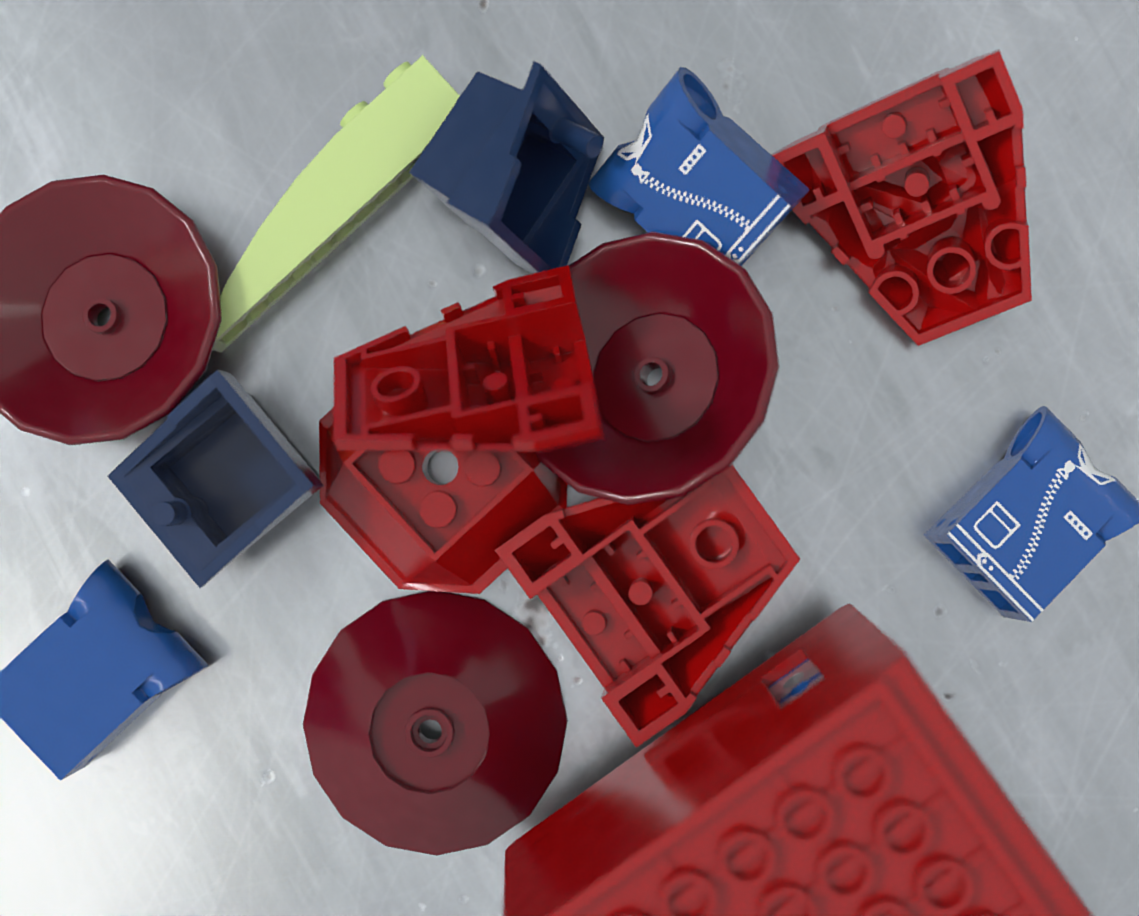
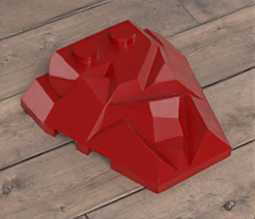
[771,49,1032,346]

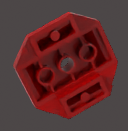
[319,408,568,594]

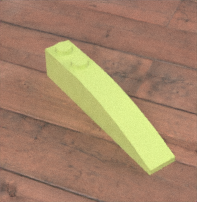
[212,55,460,353]

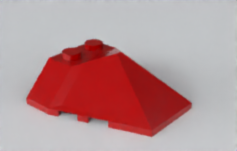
[333,265,605,453]
[495,464,800,748]

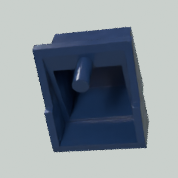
[409,61,604,274]
[107,370,324,588]

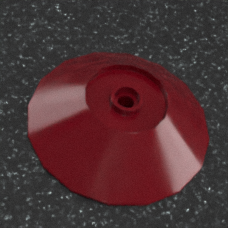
[0,174,222,446]
[535,232,779,505]
[303,591,568,856]

